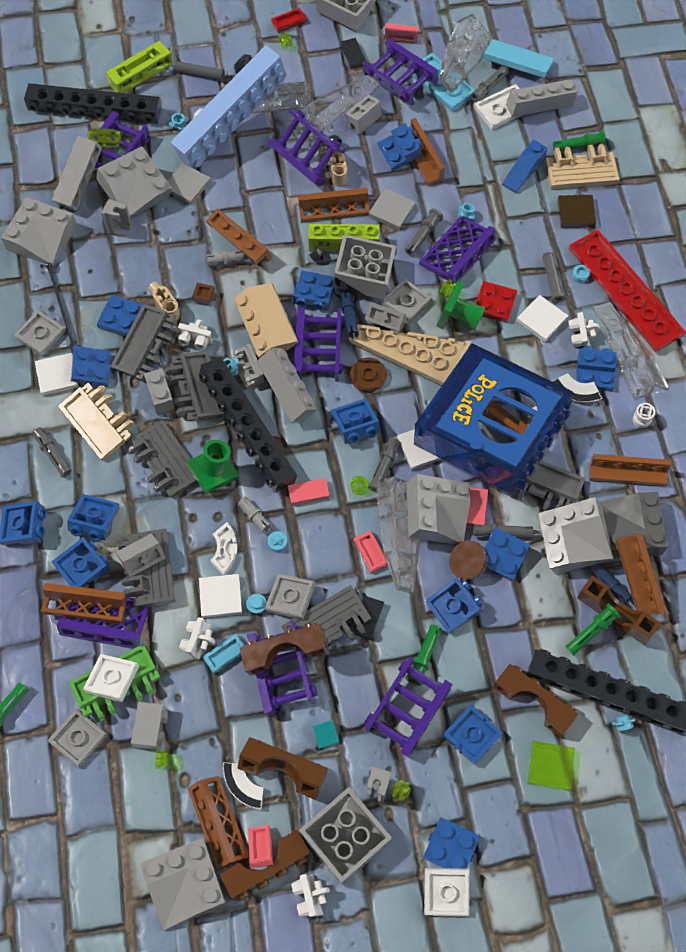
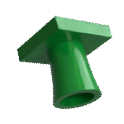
[436,281,485,330]
[186,440,239,494]

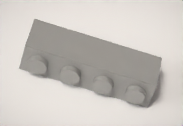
[506,79,578,117]
[52,136,102,212]
[257,348,317,423]

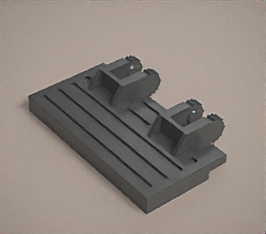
[110,304,180,380]
[164,351,225,422]
[128,420,198,497]
[500,454,585,511]
[118,528,176,607]
[281,585,371,662]

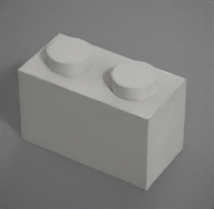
[144,368,175,415]
[131,702,168,751]

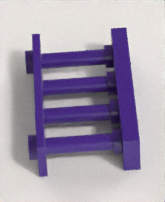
[362,38,439,106]
[268,109,345,186]
[92,111,150,169]
[294,307,345,382]
[247,621,318,717]
[364,657,453,758]

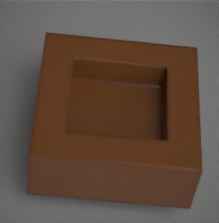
[192,282,215,305]

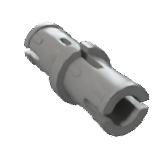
[206,250,243,266]
[238,497,272,533]

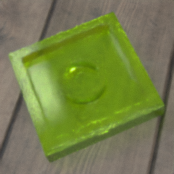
[527,741,575,792]

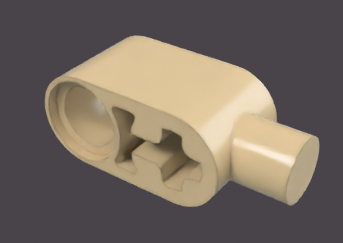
[329,147,347,186]
[148,282,180,322]

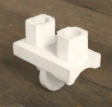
[569,312,600,347]
[178,319,213,351]
[179,617,215,660]
[291,874,330,917]

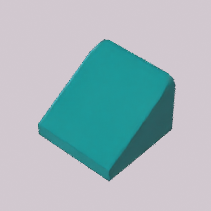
[313,720,339,749]

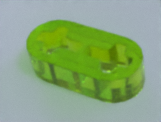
[88,128,121,147]

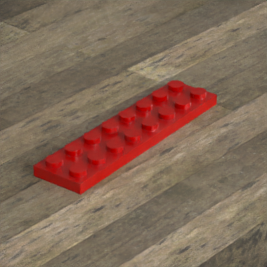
[568,229,686,353]

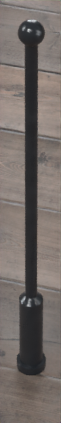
[45,262,77,355]

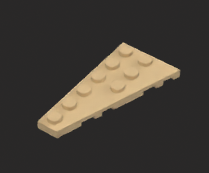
[349,324,472,388]

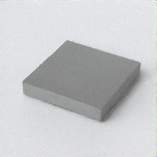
[167,163,211,205]
[369,188,416,230]
[381,278,432,325]
[14,310,66,357]
[265,574,316,620]
[47,708,108,768]

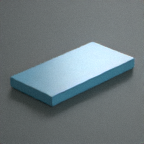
[483,39,554,78]
[411,53,475,112]

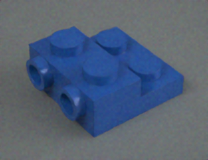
[377,123,423,172]
[293,270,335,311]
[576,346,617,392]
[331,398,380,444]
[67,494,120,541]
[0,501,47,545]
[51,537,110,588]
[425,577,483,634]

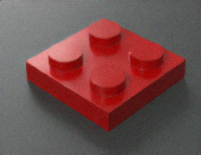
[475,281,518,323]

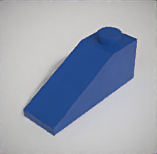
[502,139,548,193]

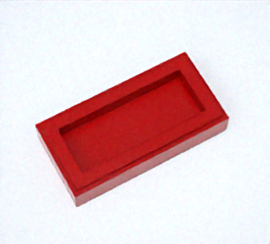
[271,8,307,33]

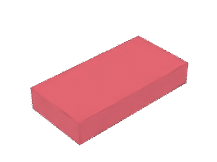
[385,23,418,43]
[288,478,329,505]
[466,487,488,526]
[353,530,389,574]
[248,825,273,869]

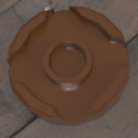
[350,357,387,393]
[449,540,488,581]

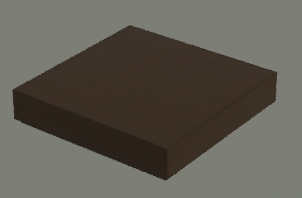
[557,195,596,228]

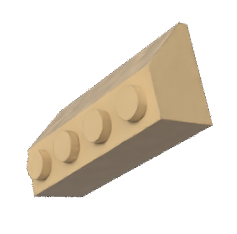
[234,283,298,358]

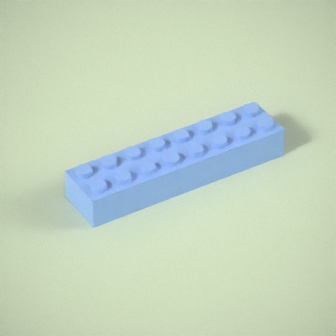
[170,45,287,169]

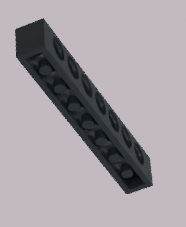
[24,83,162,124]
[199,357,297,493]
[526,649,686,736]

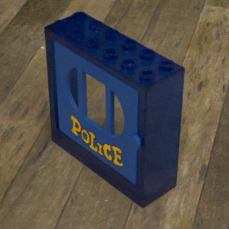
[414,343,574,496]

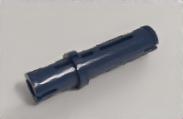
[341,292,359,339]
[588,563,631,604]

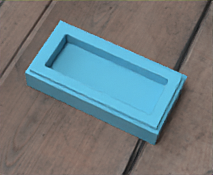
[202,634,245,675]

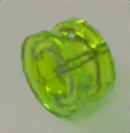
[278,32,293,49]
[440,279,456,298]
[351,476,368,495]
[155,749,169,769]

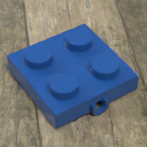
[97,295,143,336]
[70,346,111,387]
[484,527,530,580]
[443,705,502,765]
[423,817,480,869]

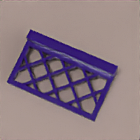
[419,217,496,287]
[57,597,150,649]

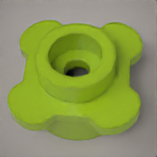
[390,780,411,802]

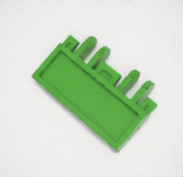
[69,644,161,722]

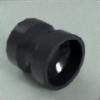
[334,277,352,298]

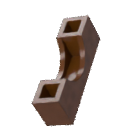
[577,575,661,646]
[240,623,329,676]
[493,663,578,738]
[237,737,328,800]
[219,830,310,902]

